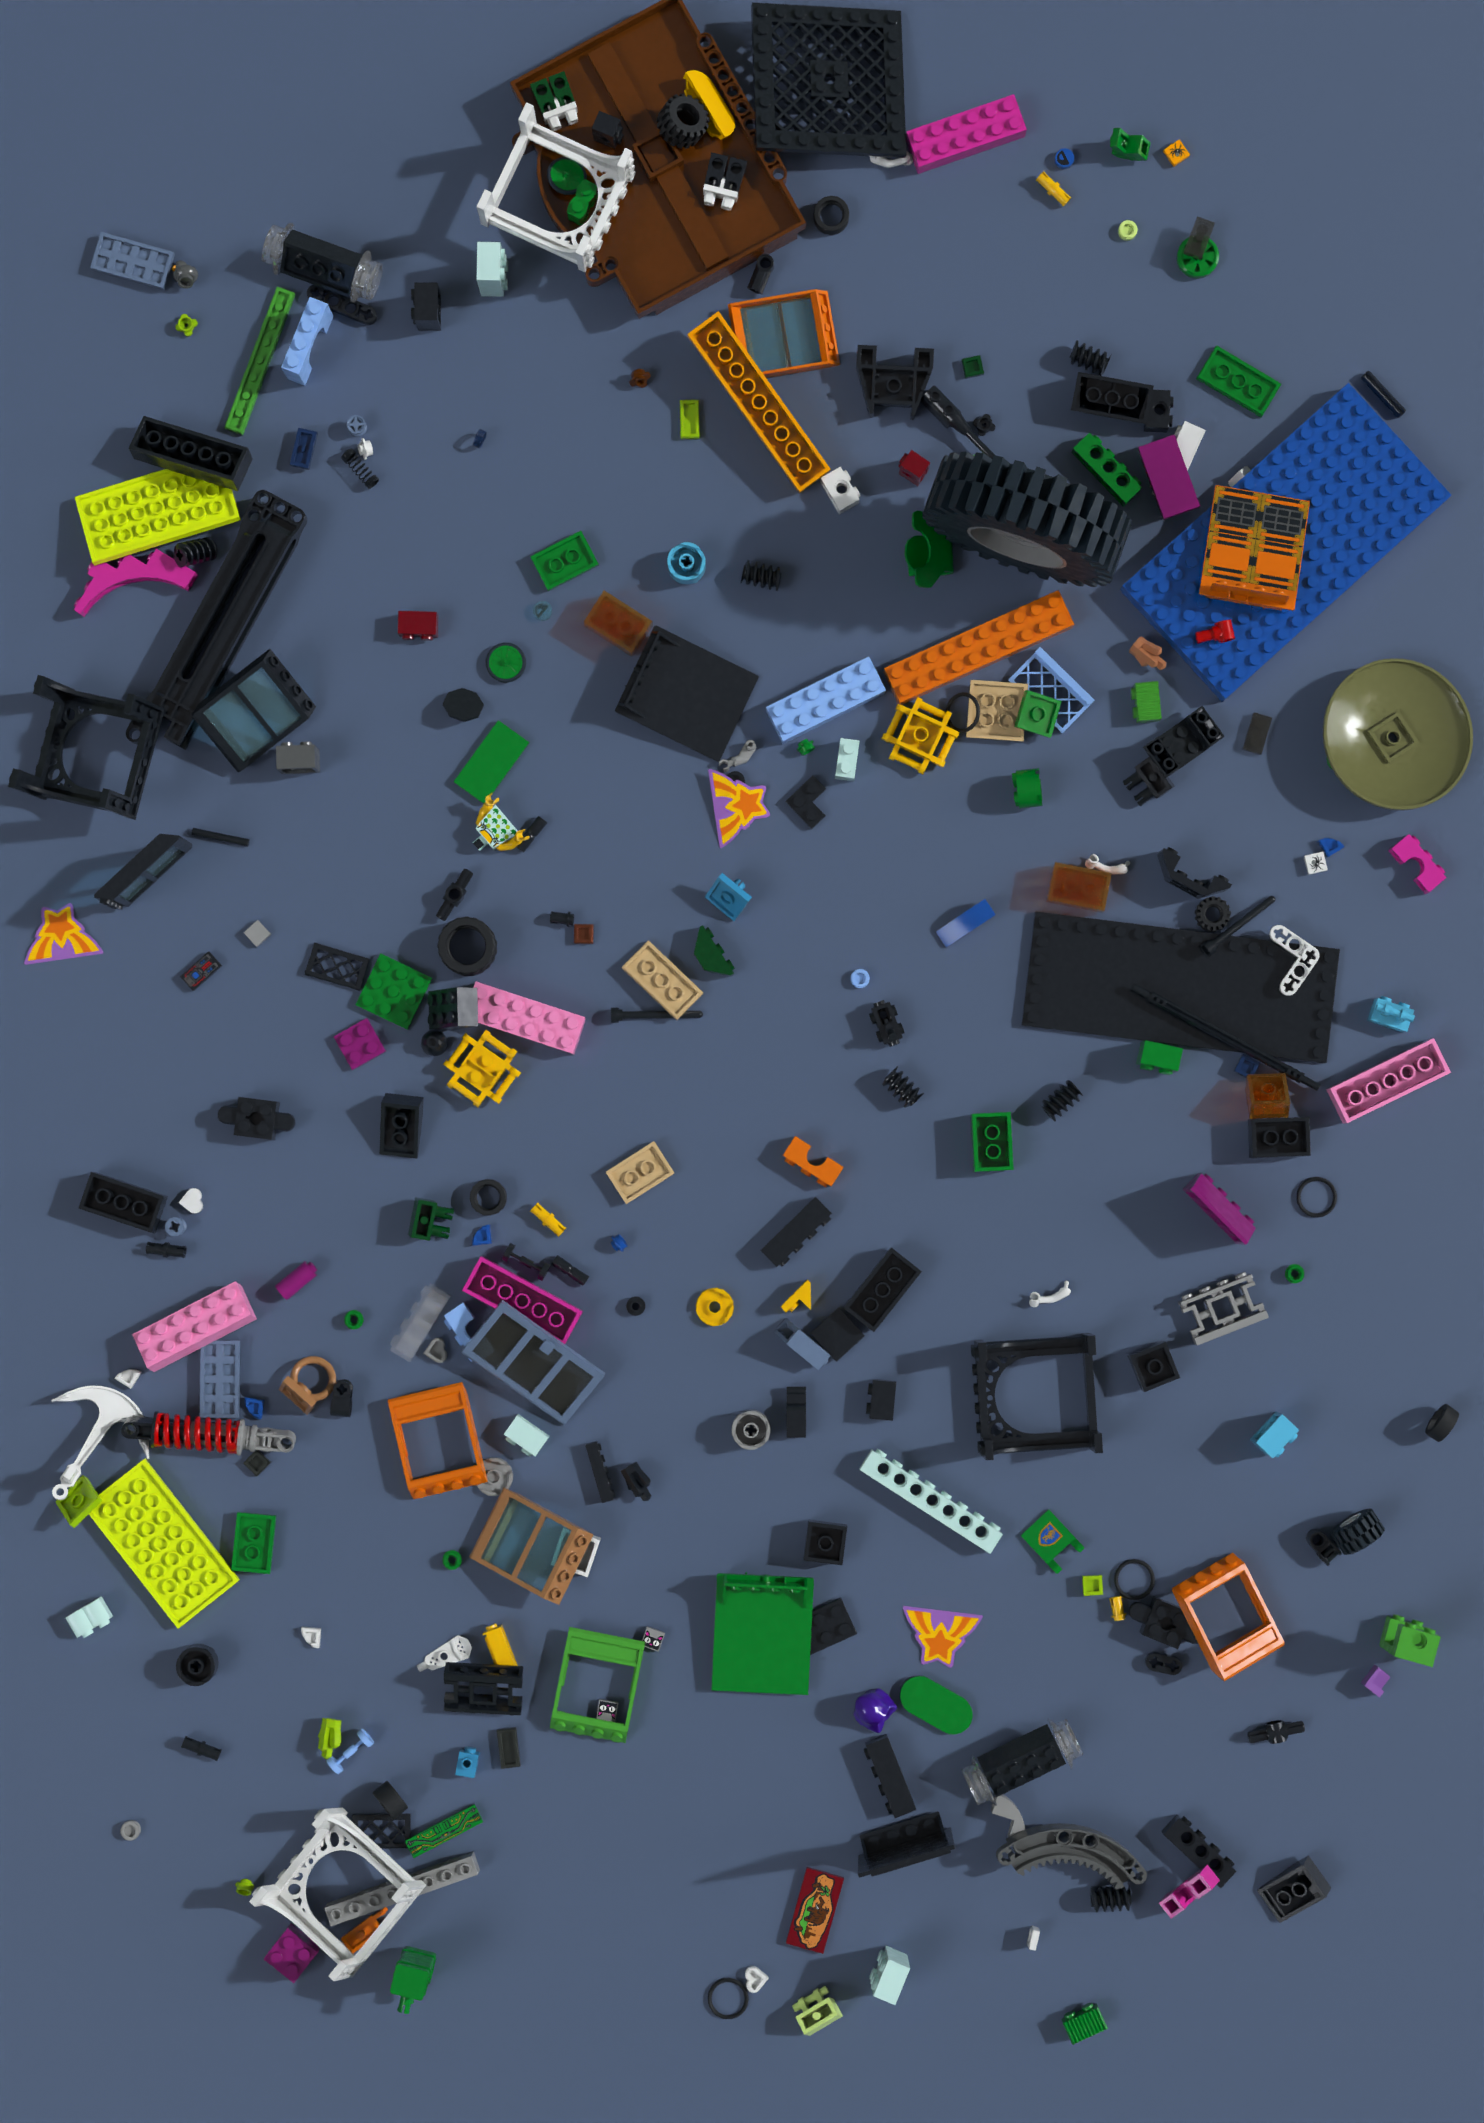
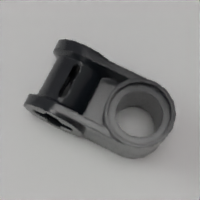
[330,1379,353,1417]
[1306,1529,1342,1566]

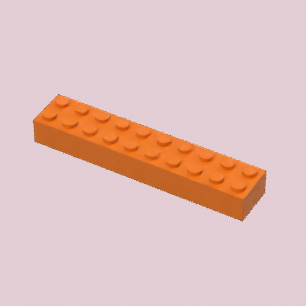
[883,590,1074,705]

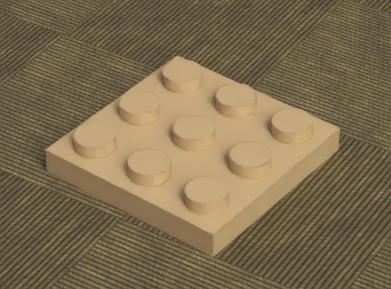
[966,680,1028,742]

